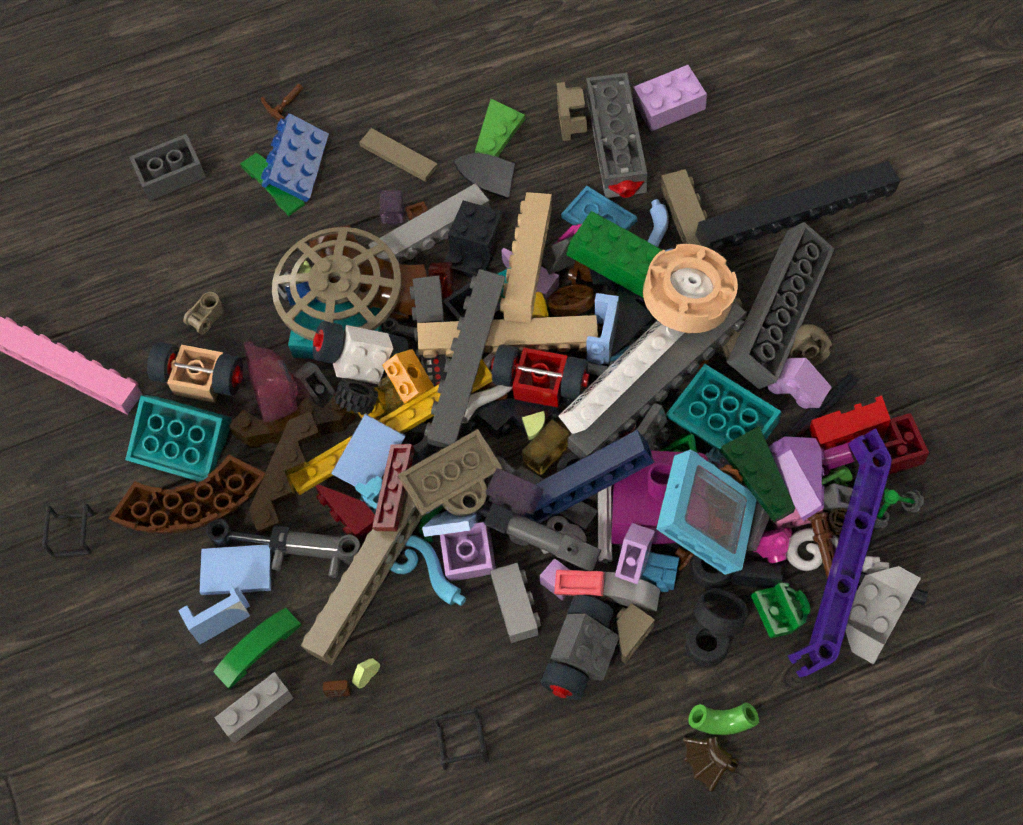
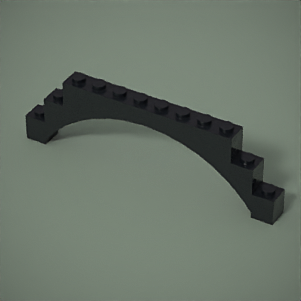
[459,284,655,442]

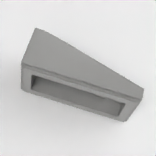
[823,483,853,511]

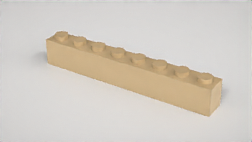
[500,192,552,323]
[417,315,598,358]

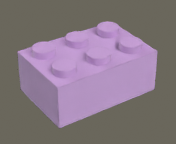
[633,65,707,131]

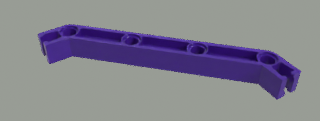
[788,429,891,678]

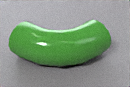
[689,703,759,735]

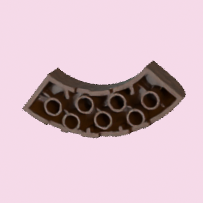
[309,225,427,315]
[109,455,265,534]

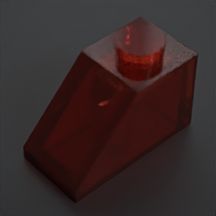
[429,262,453,309]

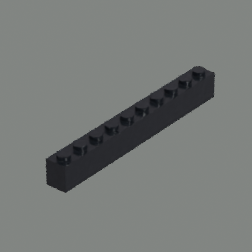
[695,161,900,253]

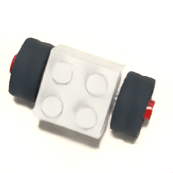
[313,321,408,384]

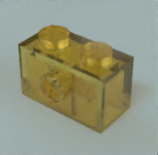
[522,420,570,476]

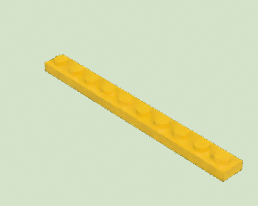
[289,359,492,495]

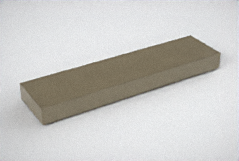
[359,128,438,182]

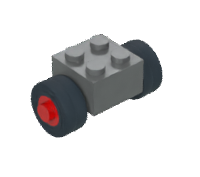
[541,595,619,700]

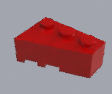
[809,396,891,450]

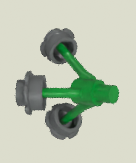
[874,487,924,529]

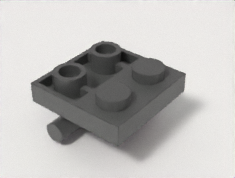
[636,403,671,451]

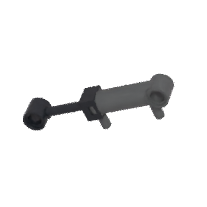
[206,519,361,578]

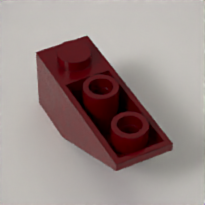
[315,484,375,543]

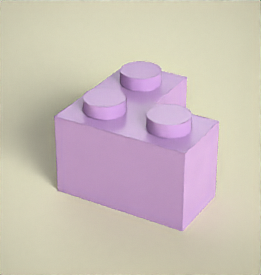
[768,358,831,409]

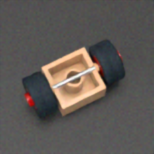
[147,342,243,403]

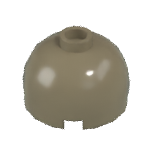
[788,324,832,366]

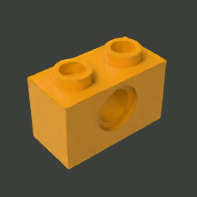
[382,349,434,404]

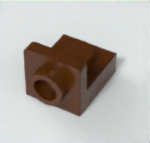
[568,260,592,285]

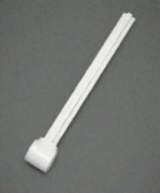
[598,486,612,563]

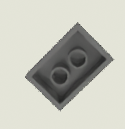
[129,134,206,201]

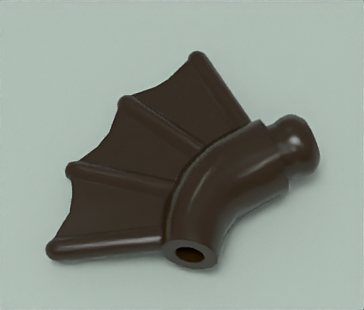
[683,737,739,792]

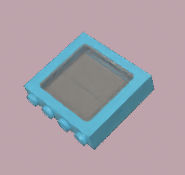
[656,450,757,575]

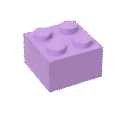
[440,522,496,582]

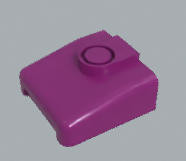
[611,451,709,544]

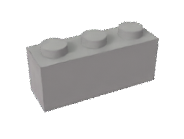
[490,563,541,643]
[215,672,293,744]

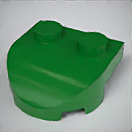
[751,583,810,639]

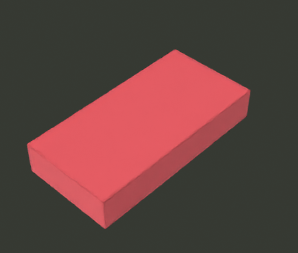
[554,570,605,597]

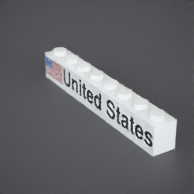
[559,320,685,434]

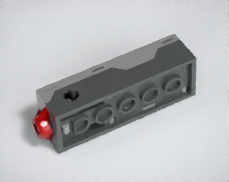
[586,73,647,198]

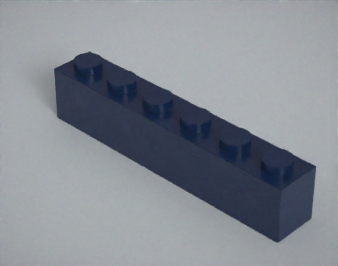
[516,430,655,523]

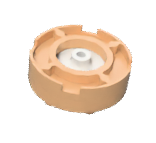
[643,244,738,333]

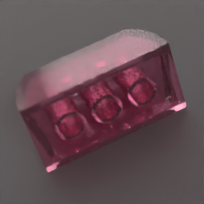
[244,341,298,422]

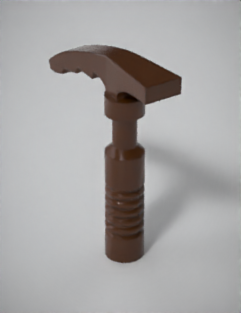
[261,84,304,121]

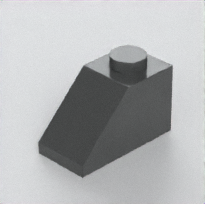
[291,362,336,408]

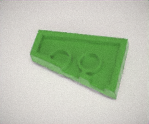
[475,99,525,157]

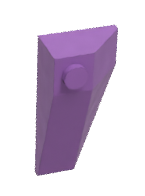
[769,437,824,521]

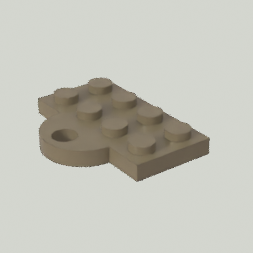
[398,429,502,516]

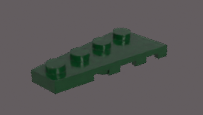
[720,427,795,523]

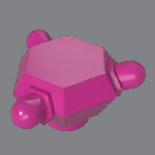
[753,527,792,563]

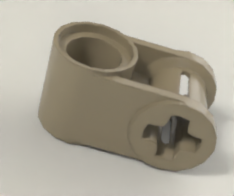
[183,292,224,335]

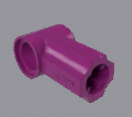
[821,443,854,478]

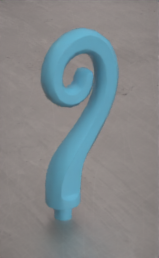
[390,535,466,606]

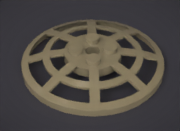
[272,227,402,341]

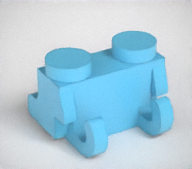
[355,476,383,514]

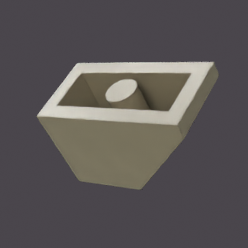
[616,603,655,664]

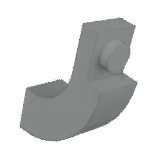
[589,572,660,612]

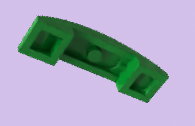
[240,153,305,217]
[213,608,301,689]

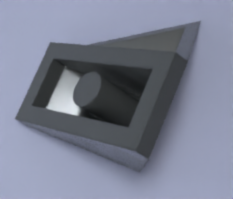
[542,236,575,275]

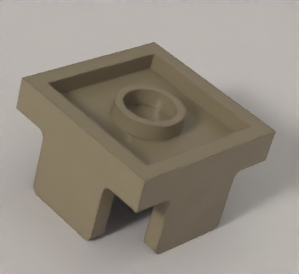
[557,82,587,141]

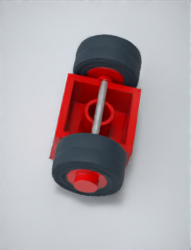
[491,344,590,407]

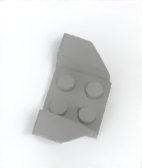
[845,566,921,664]

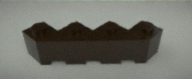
[229,393,358,448]
[249,411,323,534]

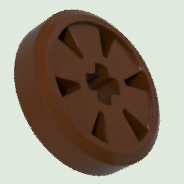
[547,284,595,317]

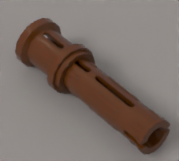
[807,512,841,584]

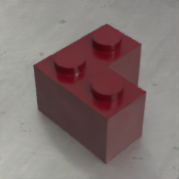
[873,413,929,475]

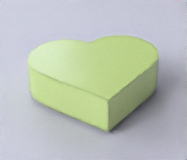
[352,658,380,688]

